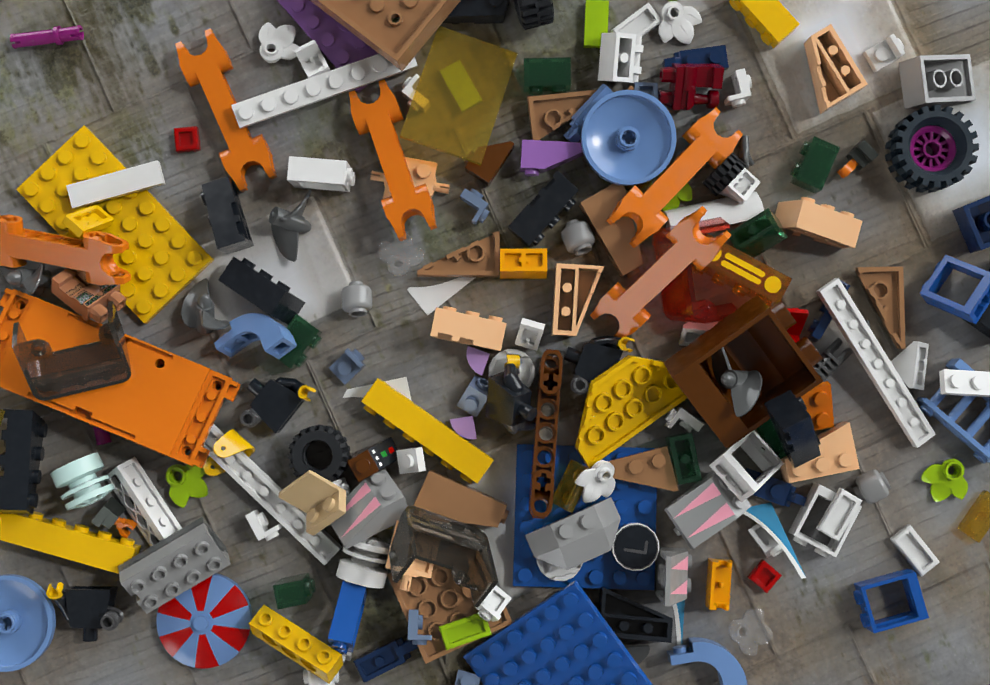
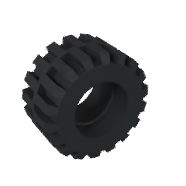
[513,0,554,30]
[288,425,350,482]

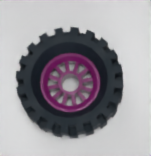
[885,105,979,193]

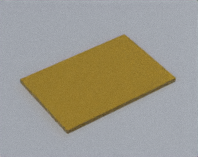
[400,26,518,165]

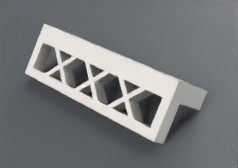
[107,457,182,547]

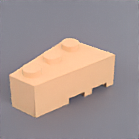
[771,197,862,249]

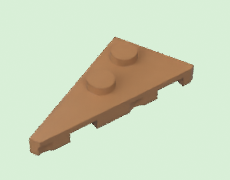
[527,90,596,140]
[417,231,500,277]
[855,267,906,349]
[586,446,679,492]

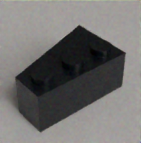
[443,0,510,24]
[508,170,578,248]
[200,176,254,254]
[218,256,306,326]
[764,390,821,468]
[598,587,673,643]

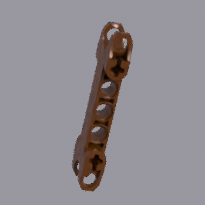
[529,349,563,519]

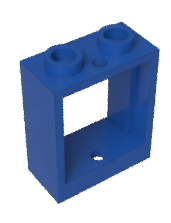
[920,254,990,324]
[853,568,929,633]
[328,581,367,655]

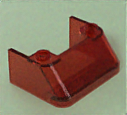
[652,217,738,324]

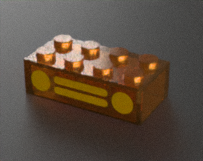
[689,234,792,306]

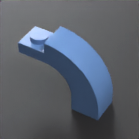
[214,313,297,359]
[667,637,747,685]

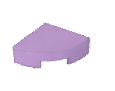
[467,346,490,376]
[450,416,477,439]

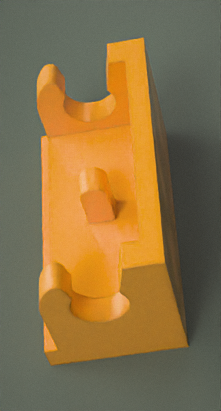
[500,248,548,279]
[705,558,732,611]

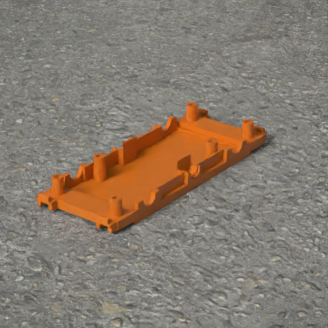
[0,288,241,468]

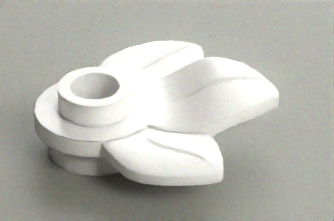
[658,1,702,44]
[258,22,299,63]
[575,460,616,503]

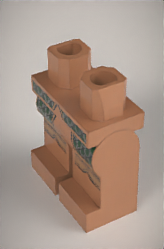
[51,268,126,324]

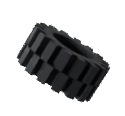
[703,152,746,196]

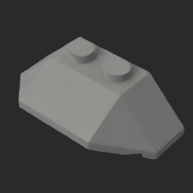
[525,497,621,570]

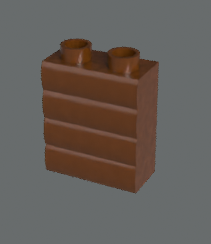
[664,295,823,449]

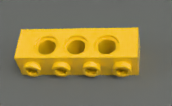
[249,604,343,684]

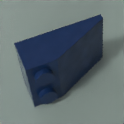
[952,195,990,253]

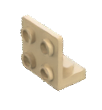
[279,470,346,536]

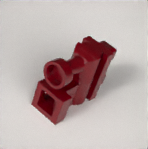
[658,63,724,110]

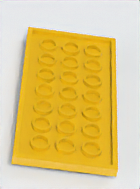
[16,125,214,324]

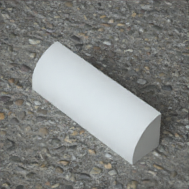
[664,191,765,233]

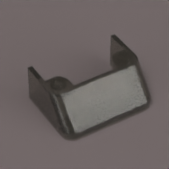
[12,301,131,401]
[389,505,498,608]

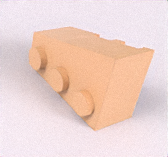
[804,24,868,114]
[551,263,604,337]
[430,306,507,352]
[779,421,860,483]

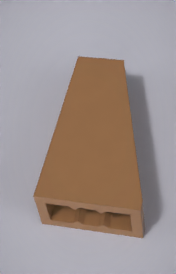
[579,184,644,279]
[410,469,509,528]

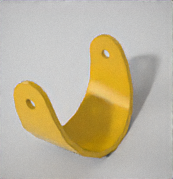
[203,429,255,476]

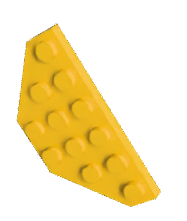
[575,355,687,468]

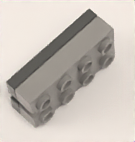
[118,517,231,614]

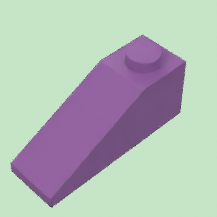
[520,140,583,176]

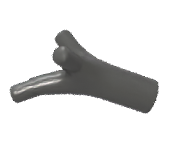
[738,136,755,169]

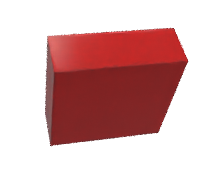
[174,126,201,153]
[747,559,782,593]

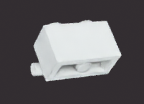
[598,32,644,83]

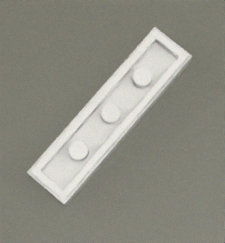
[66,160,165,209]

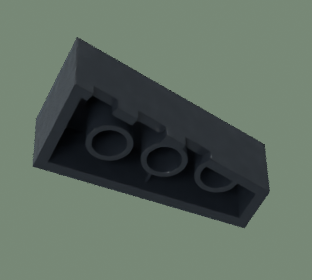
[0,409,48,515]

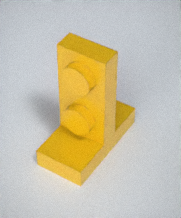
[62,204,114,239]

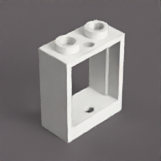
[287,156,355,192]
[709,430,784,502]
[788,483,862,558]

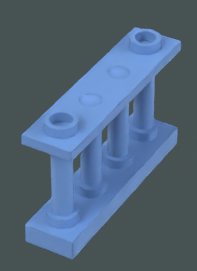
[916,358,990,463]

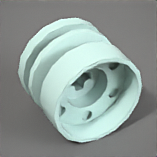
[50,452,115,511]

